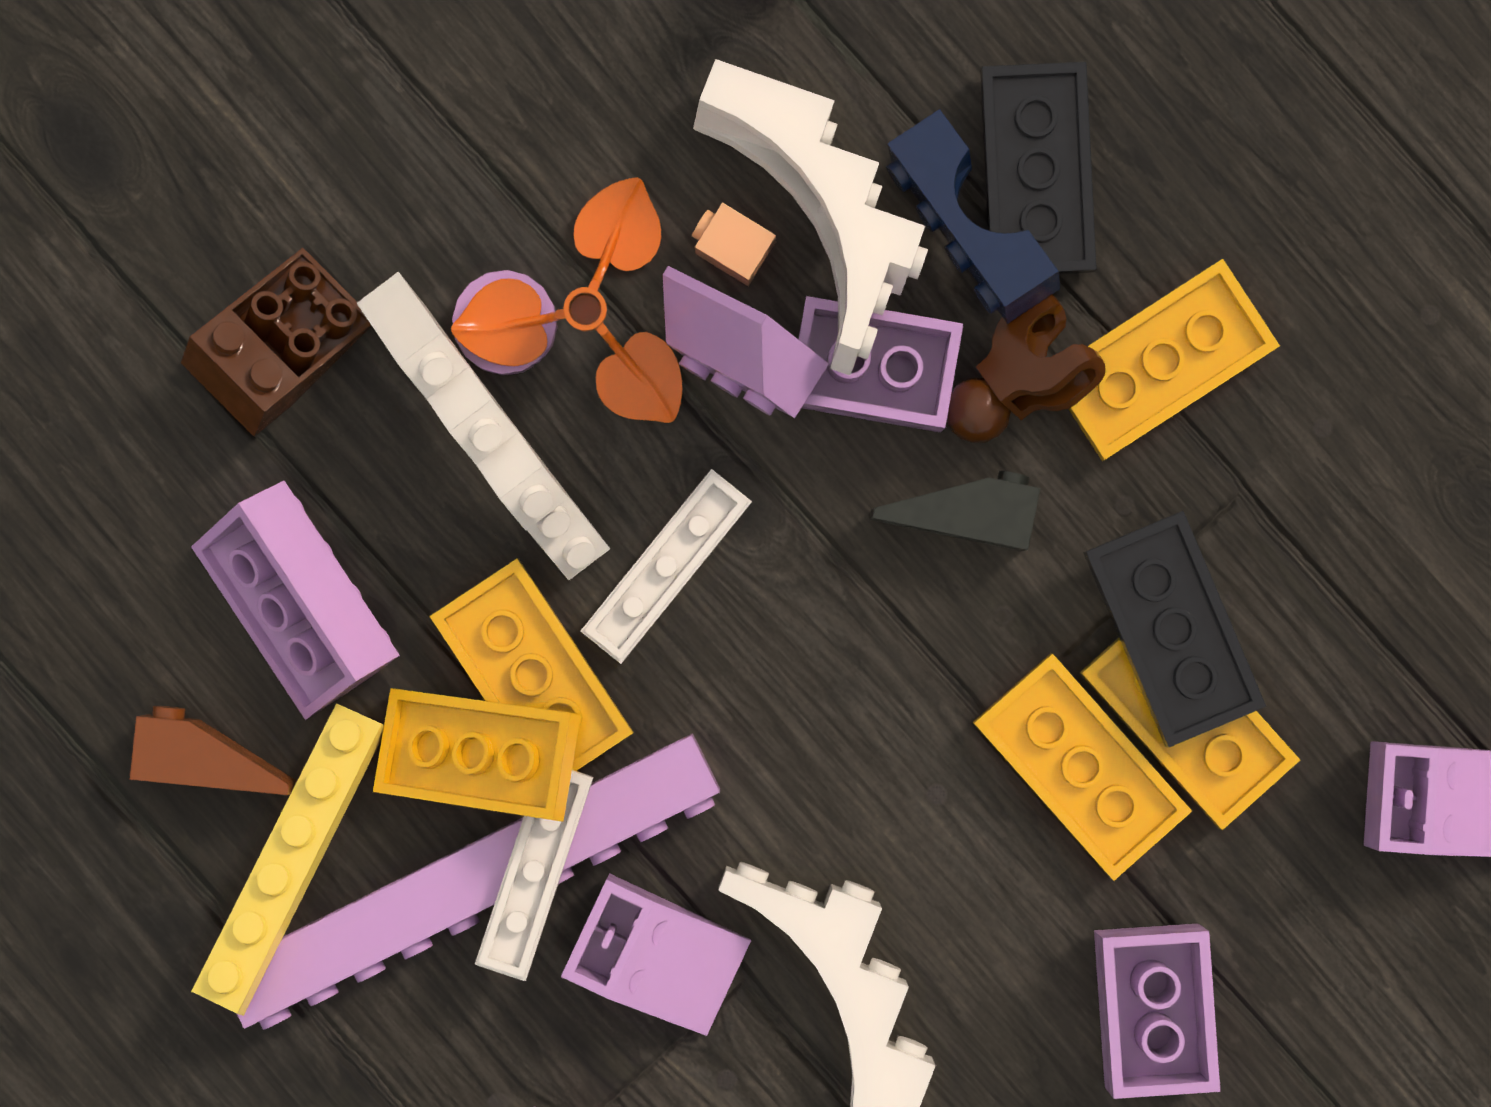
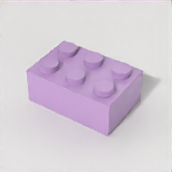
[799,296,963,433]
[1094,924,1220,1099]

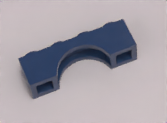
[886,109,1060,324]

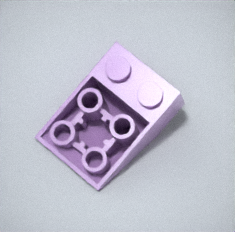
[1364,741,1491,857]
[561,873,751,1036]

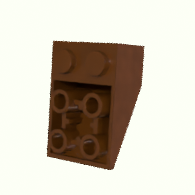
[181,248,372,436]

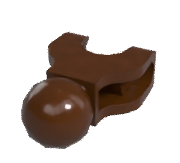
[947,295,1106,443]

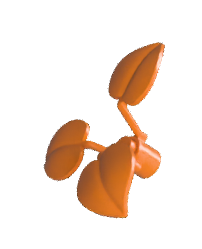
[451,177,682,423]

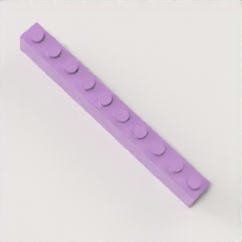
[237,733,720,1030]

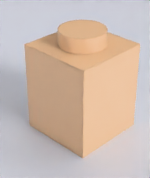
[692,202,776,287]

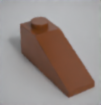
[130,706,297,795]

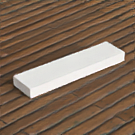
[581,469,752,664]
[475,770,594,981]

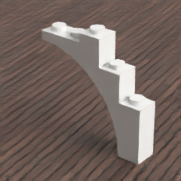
[693,59,928,376]
[357,272,610,580]
[718,862,935,1107]

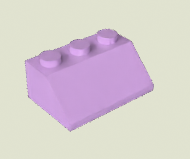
[663,266,829,418]

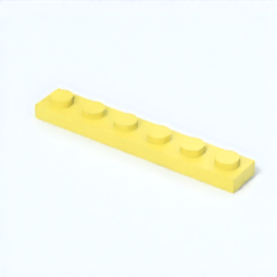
[191,703,384,1016]

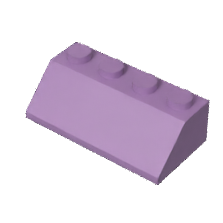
[191,481,400,720]

